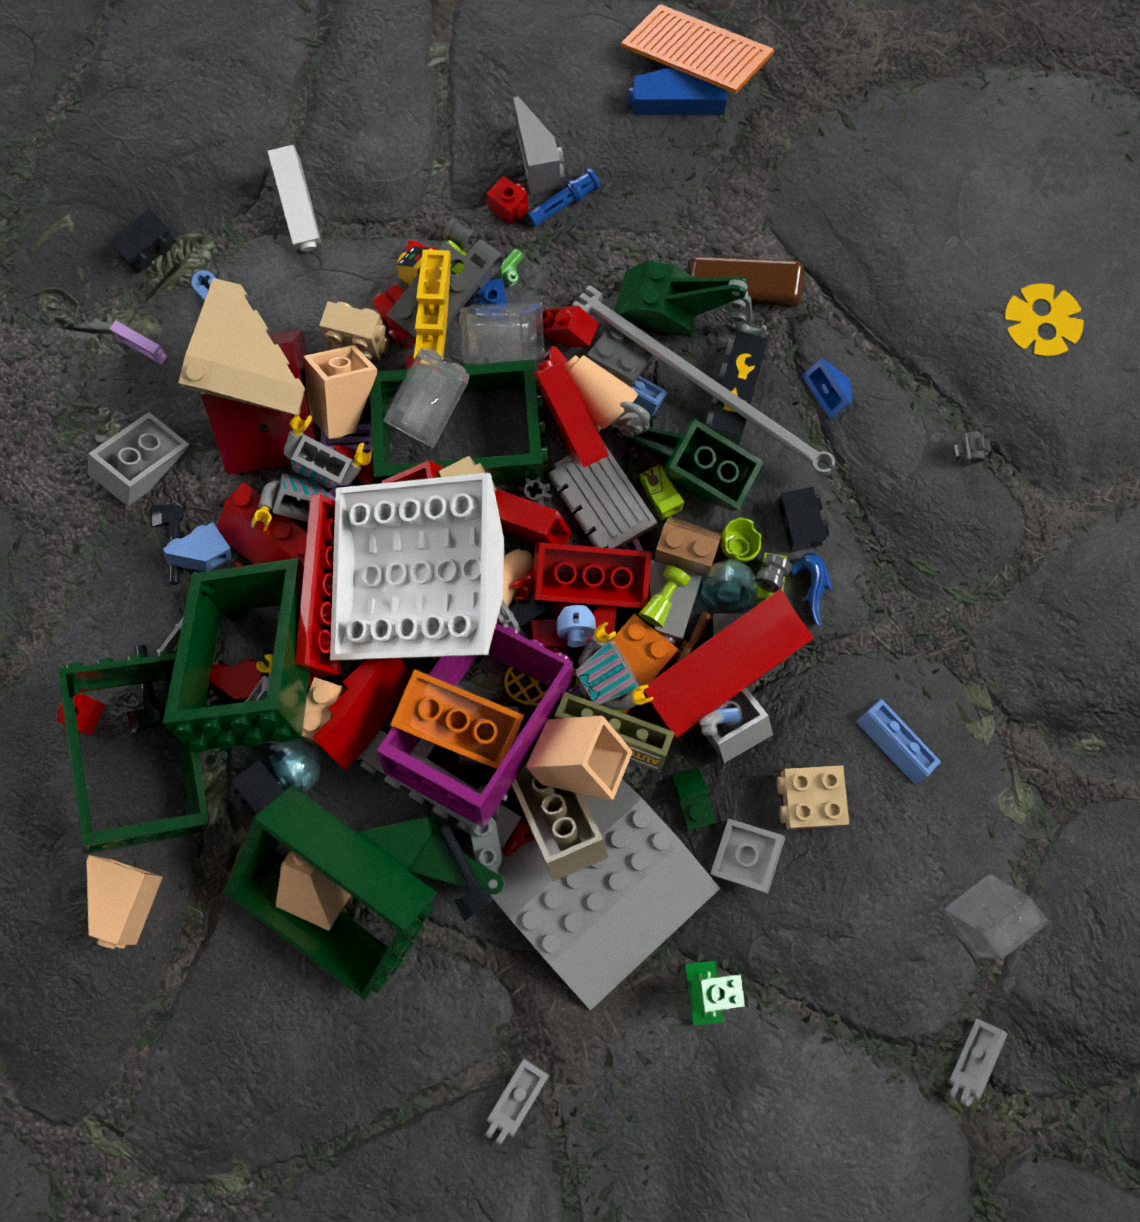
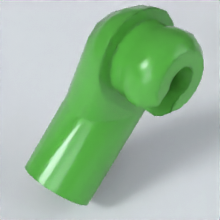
[499,248,524,286]

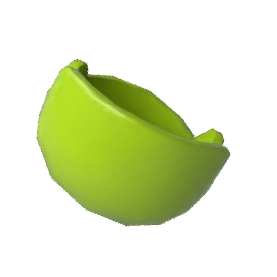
[720,517,761,563]

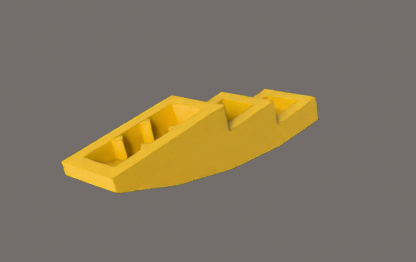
[414,250,451,365]

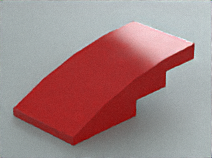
[312,658,412,770]

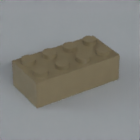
[511,762,608,881]

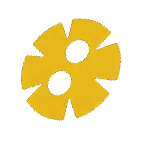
[1005,284,1084,356]

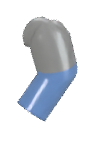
[700,707,740,735]

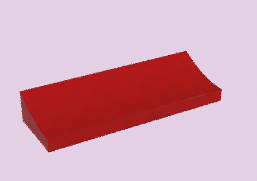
[295,493,342,677]
[643,589,814,739]

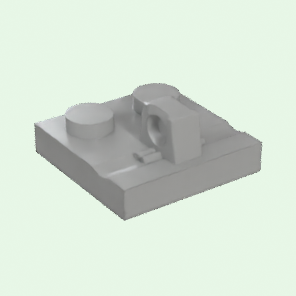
[710,819,785,894]

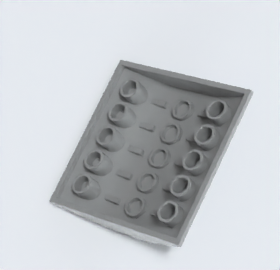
[490,779,720,1010]

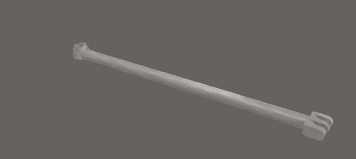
[572,285,835,476]

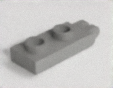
[950,1018,1008,1106]
[485,1058,549,1146]

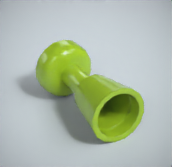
[639,565,691,628]

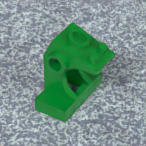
[685,961,745,1026]

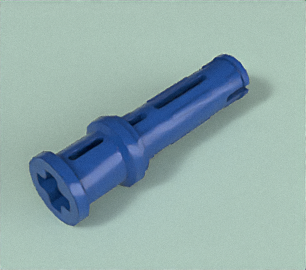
[526,167,601,227]

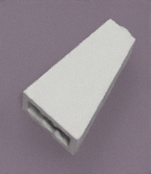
[268,145,322,252]

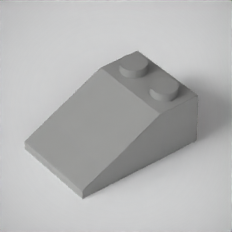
[513,97,564,195]
[87,412,189,506]
[698,688,773,763]

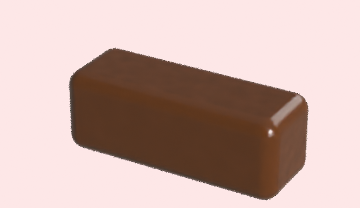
[690,256,806,307]

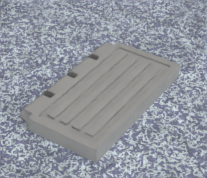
[548,442,657,549]

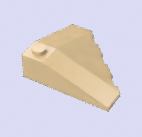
[179,278,305,416]

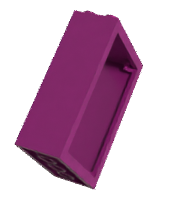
[377,623,573,828]

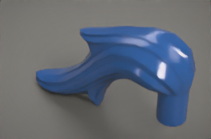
[790,553,833,627]

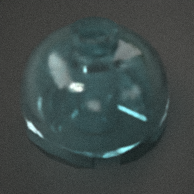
[701,559,758,611]
[268,738,322,793]

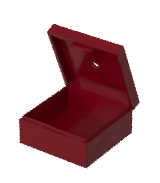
[201,329,318,475]

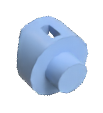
[557,605,596,647]

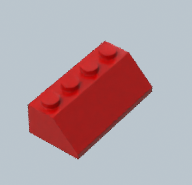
[216,482,307,565]
[533,542,652,608]

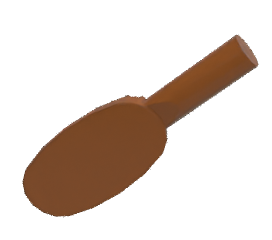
[670,612,712,667]

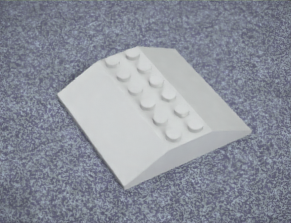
[330,473,504,661]

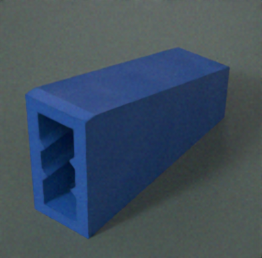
[629,67,727,115]

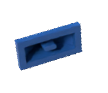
[801,359,852,419]

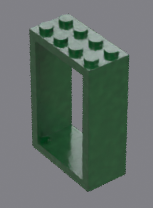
[370,359,549,486]
[163,558,310,753]
[58,651,209,854]
[223,785,437,1001]

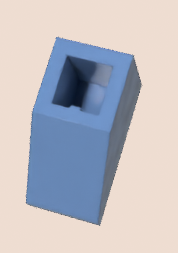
[163,522,232,572]

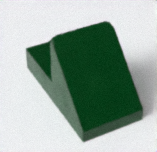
[671,768,716,832]

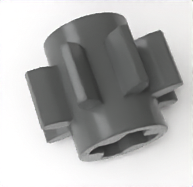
[954,432,991,464]
[518,476,552,505]

